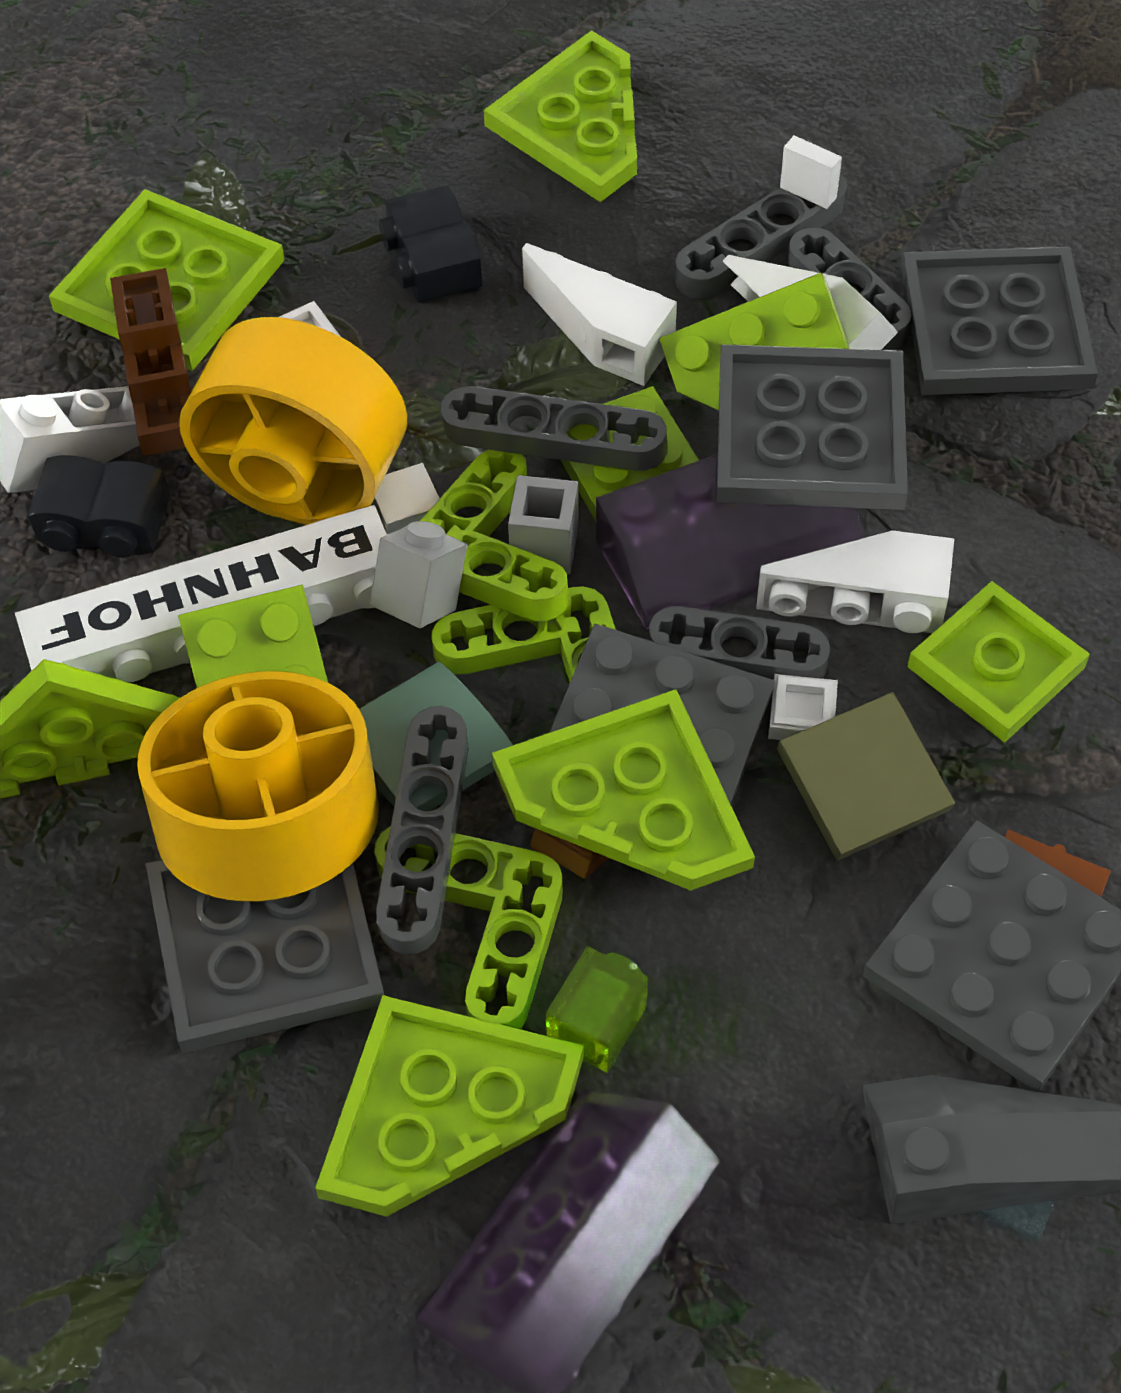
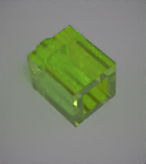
[546,946,648,1073]

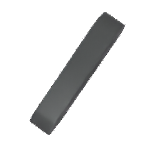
[788,228,911,350]
[649,606,830,680]

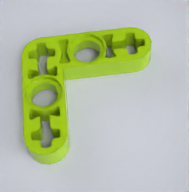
[420,450,569,621]
[432,586,616,682]
[374,826,563,1029]

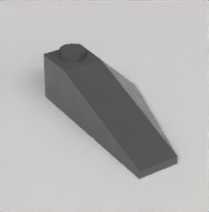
[862,1075,1121,1224]

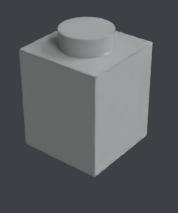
[508,475,579,575]
[370,521,467,628]

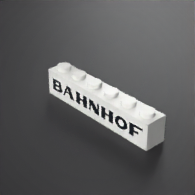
[15,505,387,682]

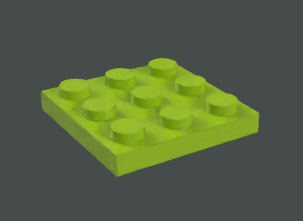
[49,189,285,371]

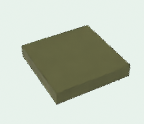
[776,692,955,861]

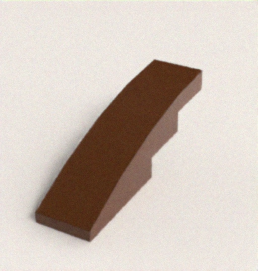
[110,268,191,456]

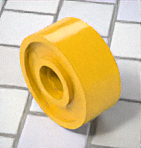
[179,317,407,525]
[137,671,379,901]

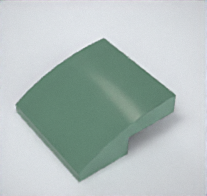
[359,661,513,811]

